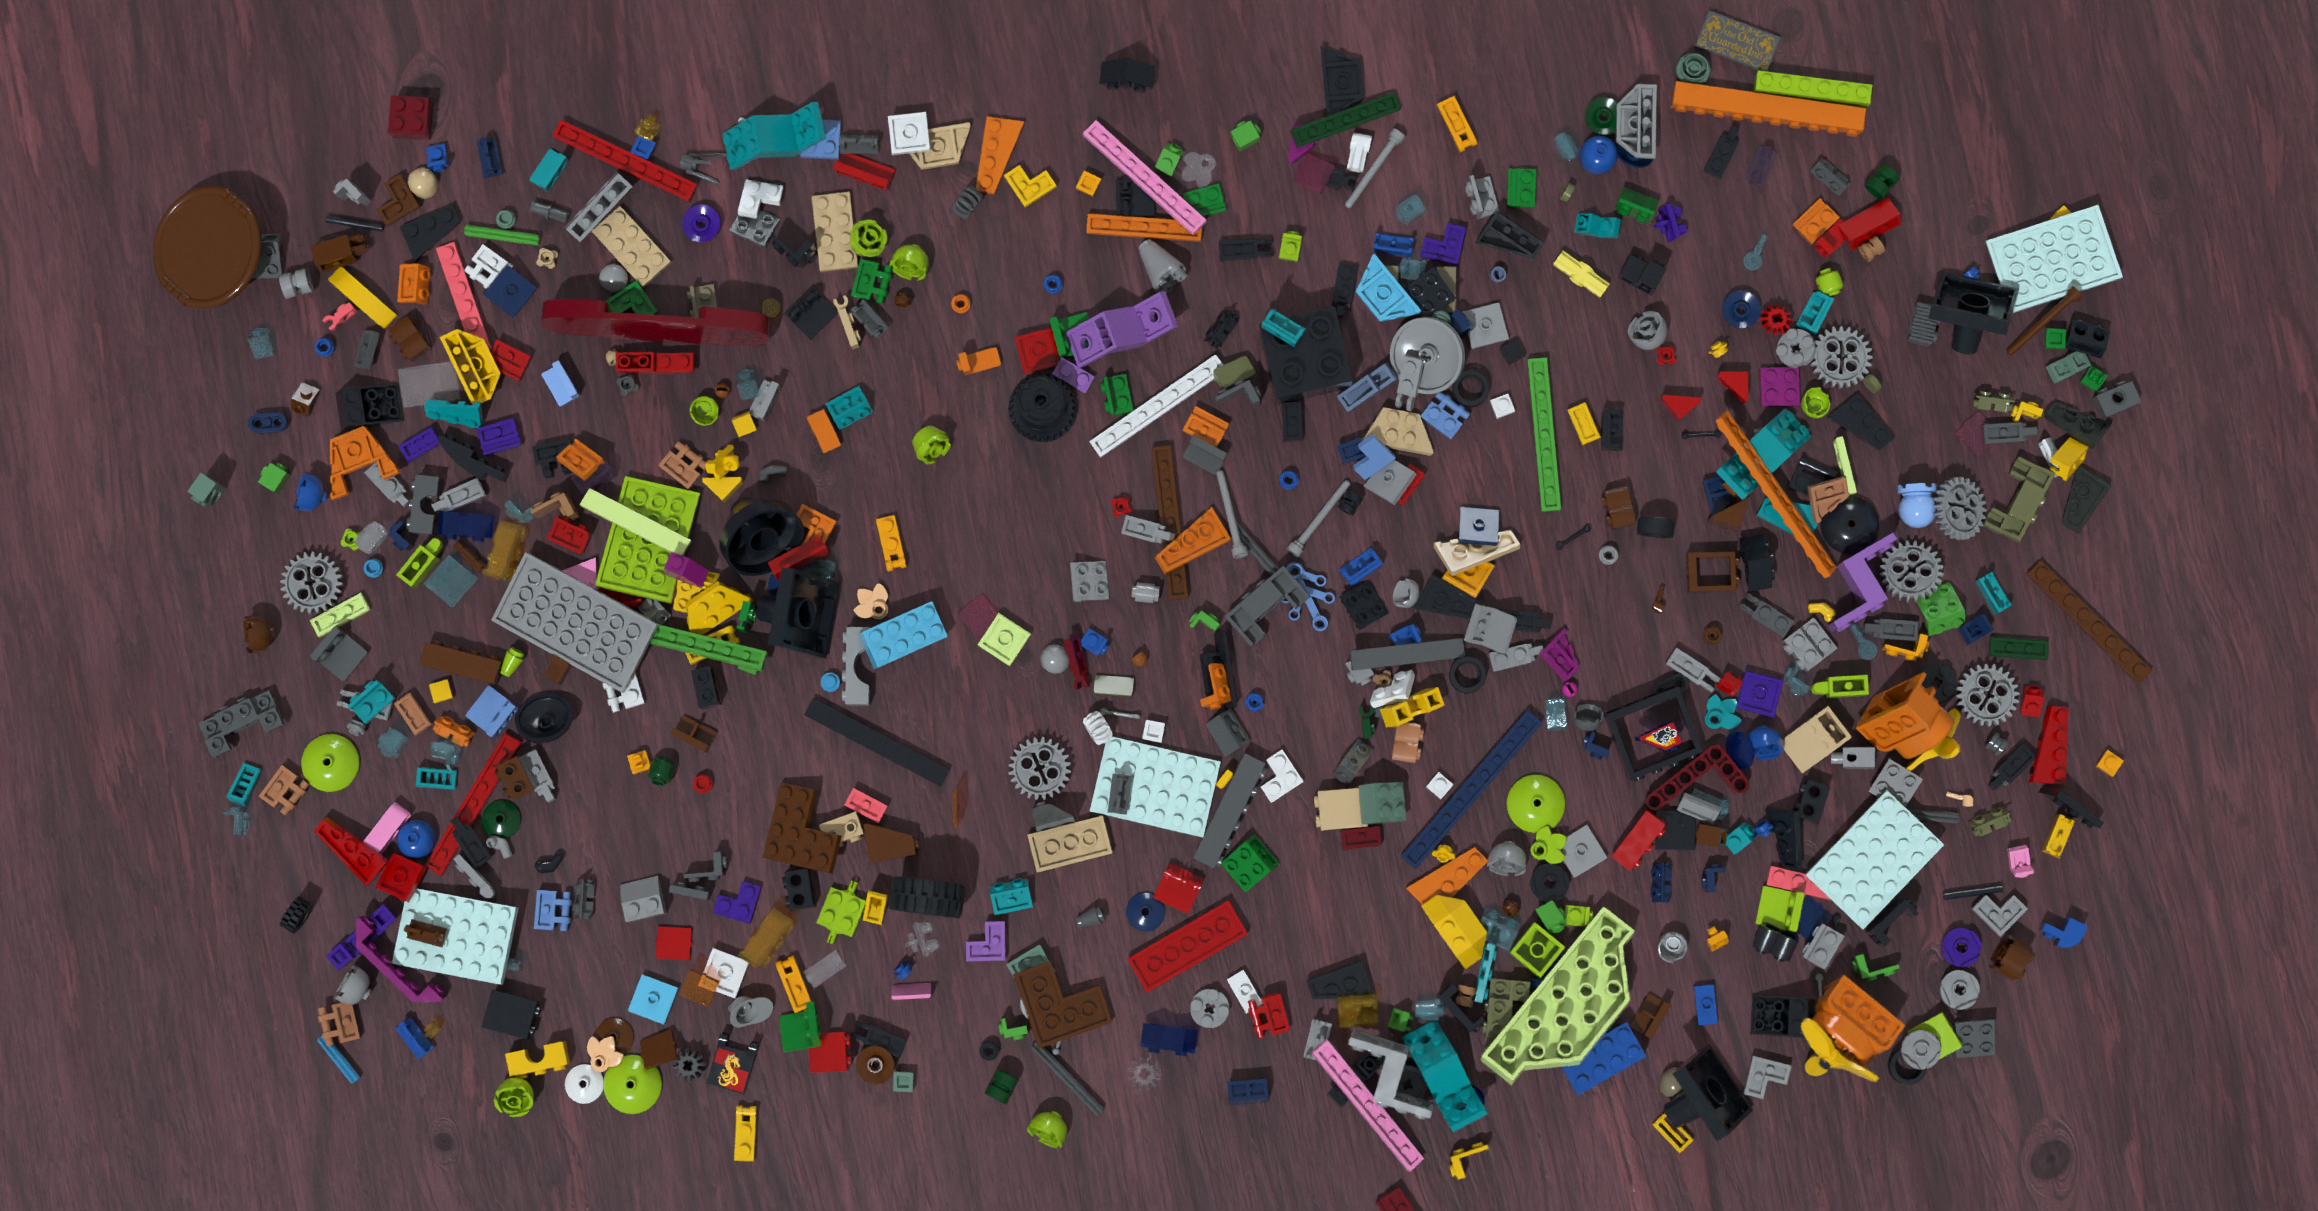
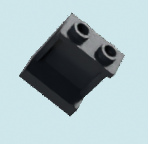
[1865,899,1919,947]
[1436,984,1485,1033]
[481,990,542,1040]

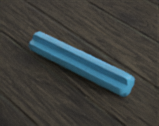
[317,1036,360,1084]

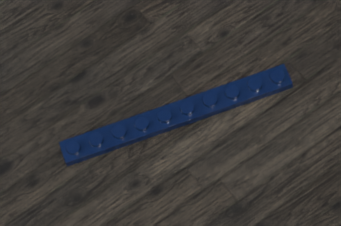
[1401,710,1542,870]

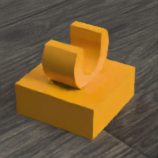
[627,750,650,775]
[1707,926,1729,952]

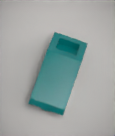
[1574,213,1621,238]

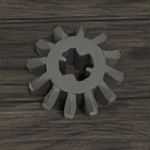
[952,186,983,219]
[672,1049,706,1082]

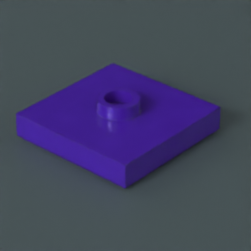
[1736,670,1784,718]

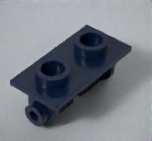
[477,137,503,179]
[1650,863,1672,903]

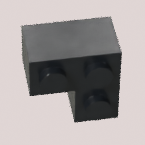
[1099,57,1155,93]
[1618,255,1667,296]
[1739,534,1775,592]

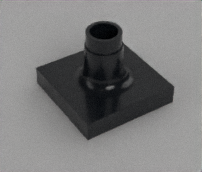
[1928,272,2019,354]
[756,568,840,659]
[1664,1044,1753,1141]

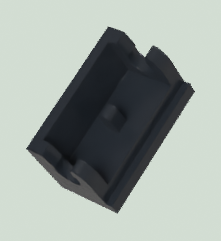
[1601,410,1623,451]

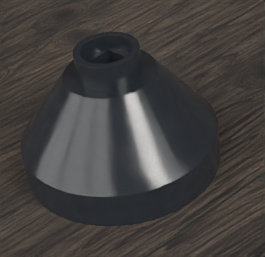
[719,497,804,576]

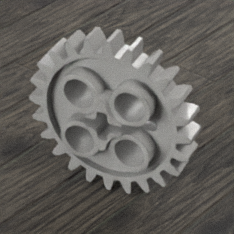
[1810,326,1873,389]
[1933,477,1987,540]
[1880,540,1944,603]
[280,552,344,615]
[1955,663,2020,727]
[1008,737,1071,800]

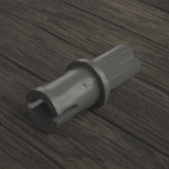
[530,201,569,223]

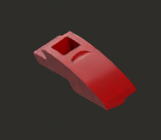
[616,352,695,374]

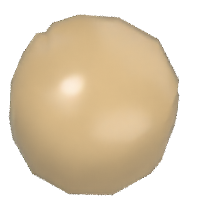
[407,167,439,199]

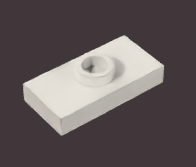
[1227,970,1262,1013]

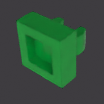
[2044,328,2066,350]
[2080,365,2108,392]

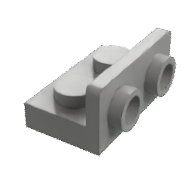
[333,179,372,206]
[749,380,781,422]
[1803,923,1845,970]

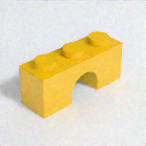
[1380,687,1444,727]
[505,1041,570,1079]

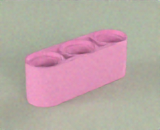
[363,802,411,855]

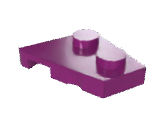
[1539,628,1579,682]

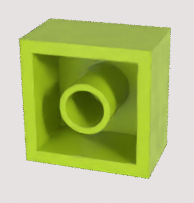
[1508,922,1565,978]

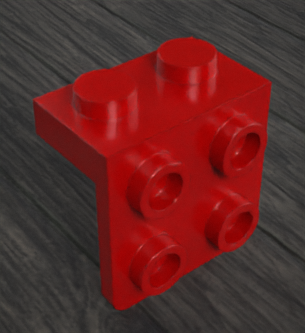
[808,1032,852,1073]

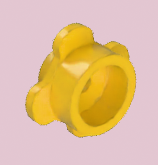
[1708,341,1728,358]
[1432,845,1455,863]

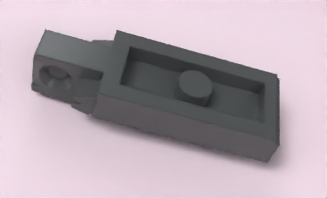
[1982,422,2038,445]
[1863,619,1918,641]

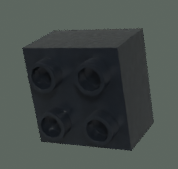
[1259,306,1352,405]

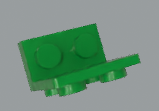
[1615,187,1659,224]
[1049,313,1089,358]
[1221,834,1280,892]
[779,1001,822,1053]

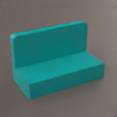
[530,149,569,193]

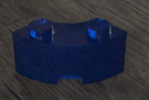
[438,512,494,542]
[1140,1023,1198,1056]

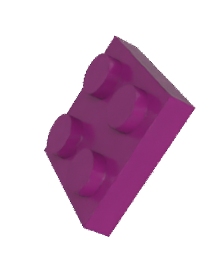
[1759,367,1800,407]

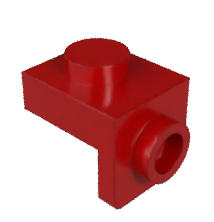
[2020,685,2045,718]

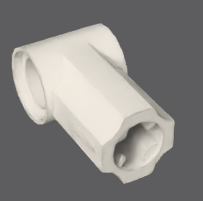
[1347,132,1372,173]

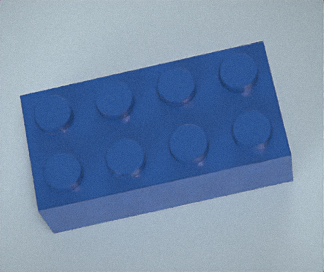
[1560,1022,1646,1095]

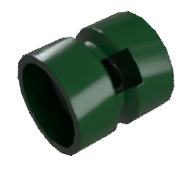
[1864,163,1900,200]
[985,1069,1019,1105]

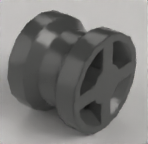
[1984,732,2009,756]

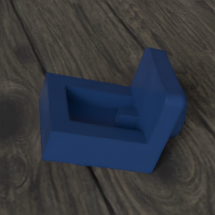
[388,521,414,552]
[1958,614,1994,645]
[1582,731,1610,760]
[1701,864,1726,893]

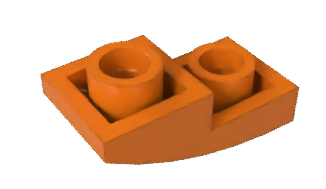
[806,409,841,453]

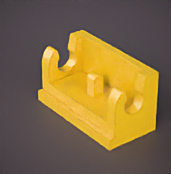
[2050,437,2088,481]
[2041,814,2075,858]

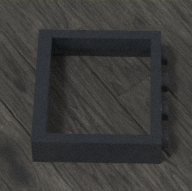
[1604,685,1703,781]

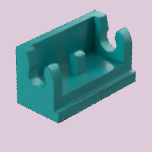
[1795,291,1834,336]
[1261,309,1306,348]
[1975,572,2012,615]

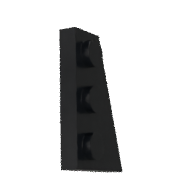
[400,204,461,262]
[1827,393,1894,451]
[2039,786,2104,829]
[1306,960,1375,999]

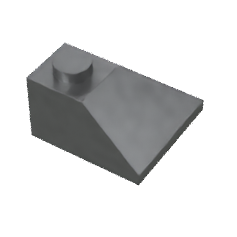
[1032,801,1076,832]

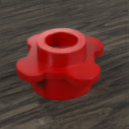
[1656,346,1676,366]
[1111,496,1132,517]

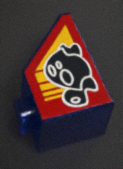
[1634,721,1683,753]

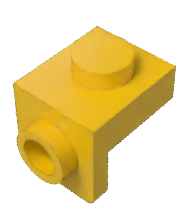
[2010,401,2043,423]

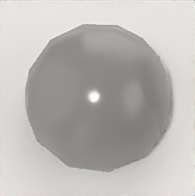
[599,264,628,293]
[1393,579,1420,608]
[1040,644,1069,674]
[1657,931,1688,963]

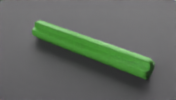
[464,225,540,246]

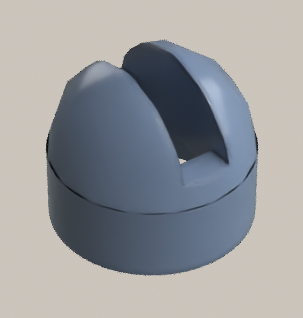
[1490,266,1506,283]

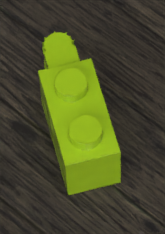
[396,538,444,589]
[1810,675,1869,698]

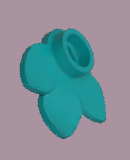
[1705,694,1742,729]

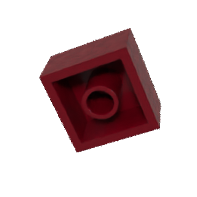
[388,96,433,140]

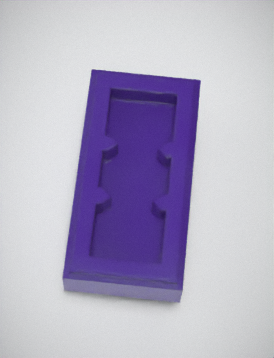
[399,426,441,463]

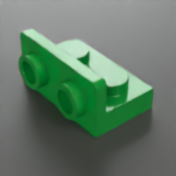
[1100,374,1133,416]

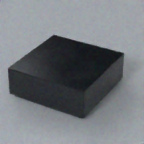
[1499,339,1526,366]

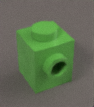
[1230,120,1261,152]
[258,463,291,495]
[1536,900,1567,935]

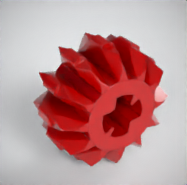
[1759,303,1793,337]

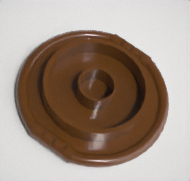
[153,186,262,309]

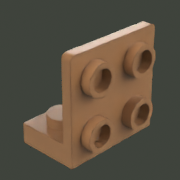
[530,492,581,521]

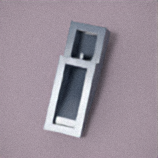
[1337,363,1398,412]

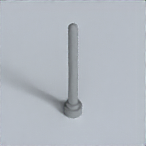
[1345,128,1405,208]
[1216,470,1248,559]
[1286,480,1350,558]

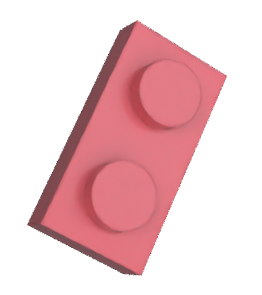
[844,788,888,823]

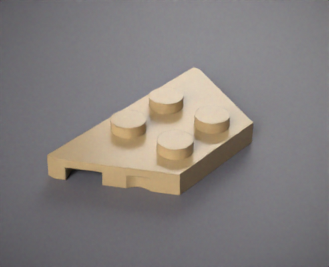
[909,122,971,170]
[1361,407,1433,456]

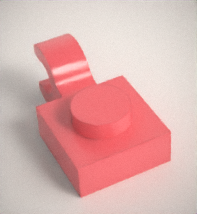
[322,302,358,331]

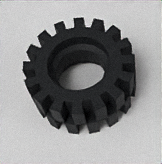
[280,896,313,934]

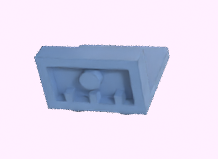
[466,686,519,739]

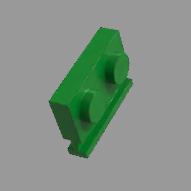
[1507,168,1536,208]
[1182,184,1226,217]
[736,601,757,634]

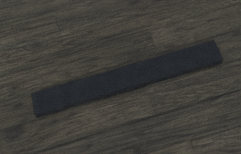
[804,698,950,787]

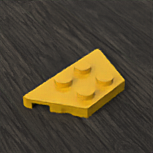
[686,581,754,635]

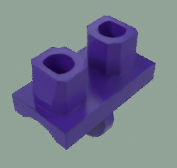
[1654,203,1687,242]

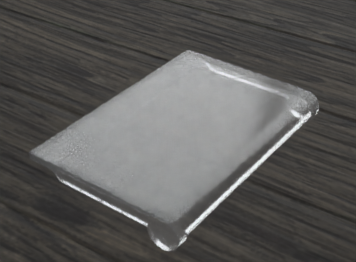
[398,361,461,408]

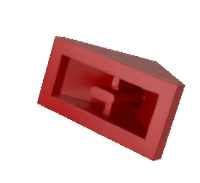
[1716,371,1748,404]
[1660,395,1701,422]

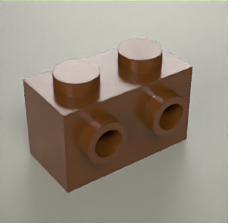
[494,755,535,801]

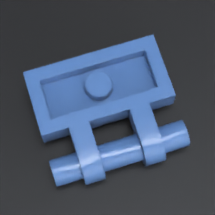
[1420,392,1471,440]
[534,890,572,931]

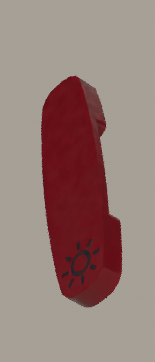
[541,299,770,345]

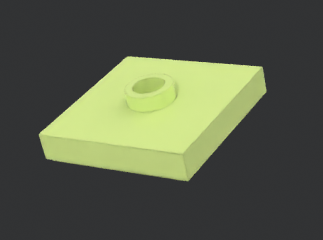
[978,613,1031,666]

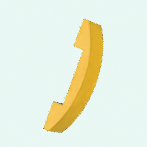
[328,267,397,330]

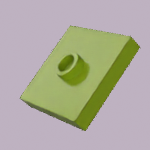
[1908,1012,1963,1059]

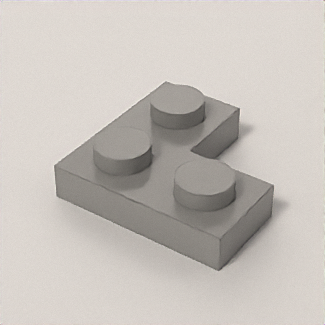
[1971,895,2028,937]
[1743,1056,1791,1099]

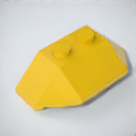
[440,329,501,405]
[1421,895,1487,969]

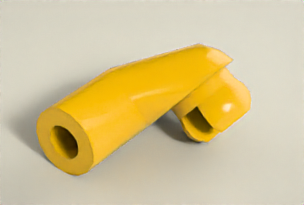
[1808,603,1836,622]

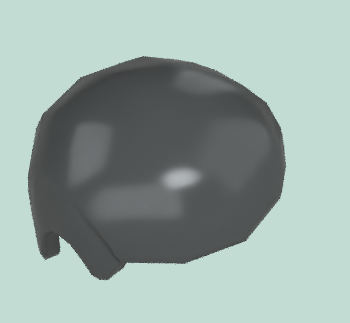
[1573,704,1604,731]

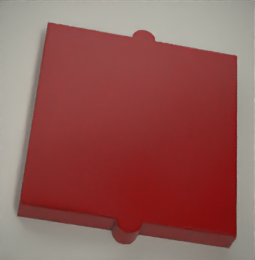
[655,926,693,960]

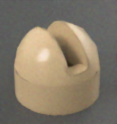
[606,349,619,366]

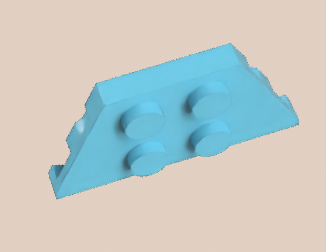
[1355,254,1421,322]

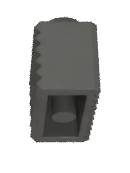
[1907,302,1940,347]

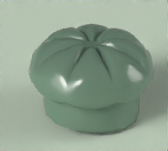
[1676,53,1710,85]

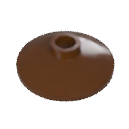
[595,1018,634,1055]
[856,1045,895,1084]

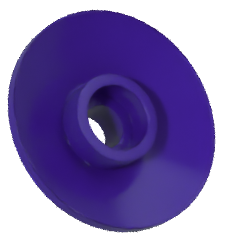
[682,205,720,243]

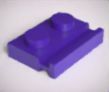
[477,418,522,456]

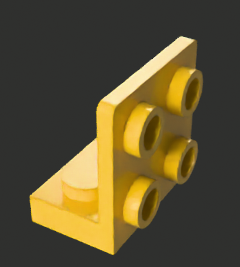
[673,572,720,613]

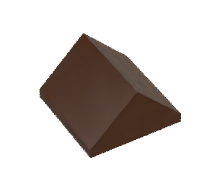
[1707,499,1748,533]

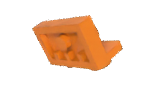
[397,264,430,305]

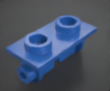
[396,1017,434,1060]

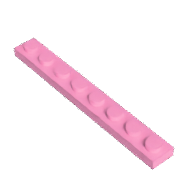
[1083,121,1207,235]
[1311,1039,1424,1172]

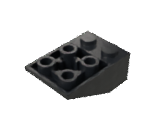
[335,384,403,431]
[1750,995,1816,1038]

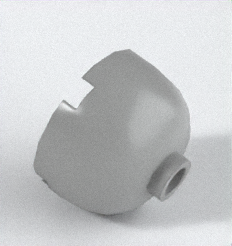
[1628,311,1668,350]
[1487,841,1526,876]
[334,965,371,1005]

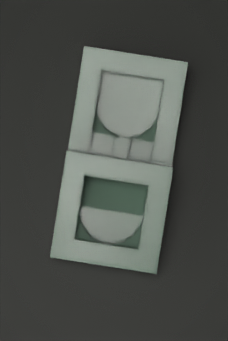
[2046,351,2091,384]

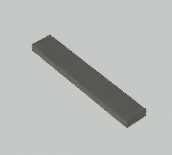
[1349,638,1465,671]

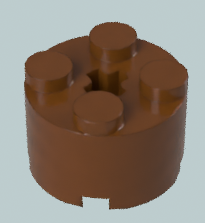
[1989,935,2035,981]

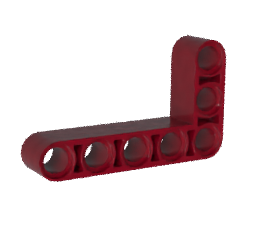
[1644,745,1749,811]

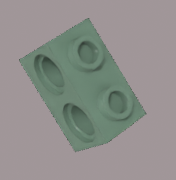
[187,473,226,507]

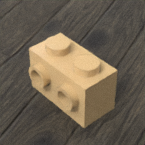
[819,812,865,848]

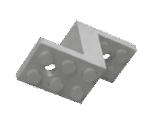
[1348,1029,1434,1119]

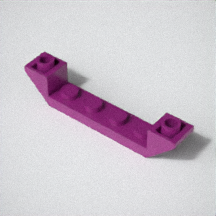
[356,915,446,1002]

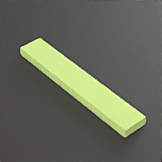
[580,488,691,556]

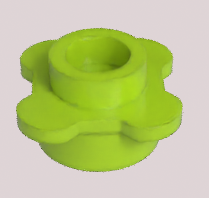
[341,529,363,550]

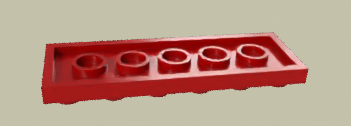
[1127,900,1248,993]

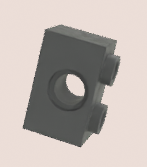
[2093,380,2141,419]

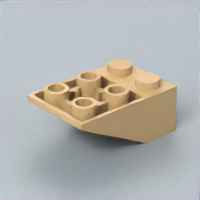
[1782,706,1852,773]

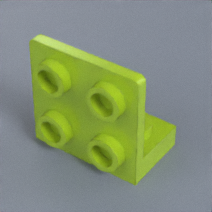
[1755,886,1805,932]

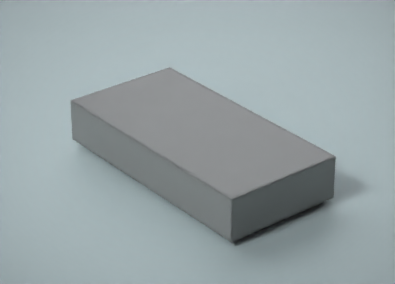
[1677,793,1721,825]

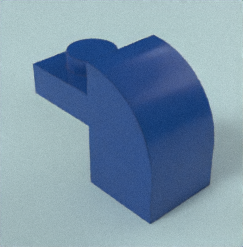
[2039,917,2088,948]

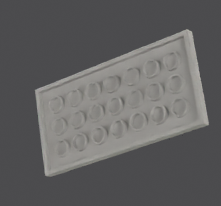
[491,552,659,693]

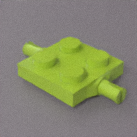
[816,880,866,945]

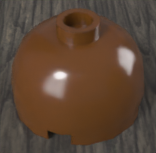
[243,616,275,654]

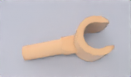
[1946,791,1973,807]

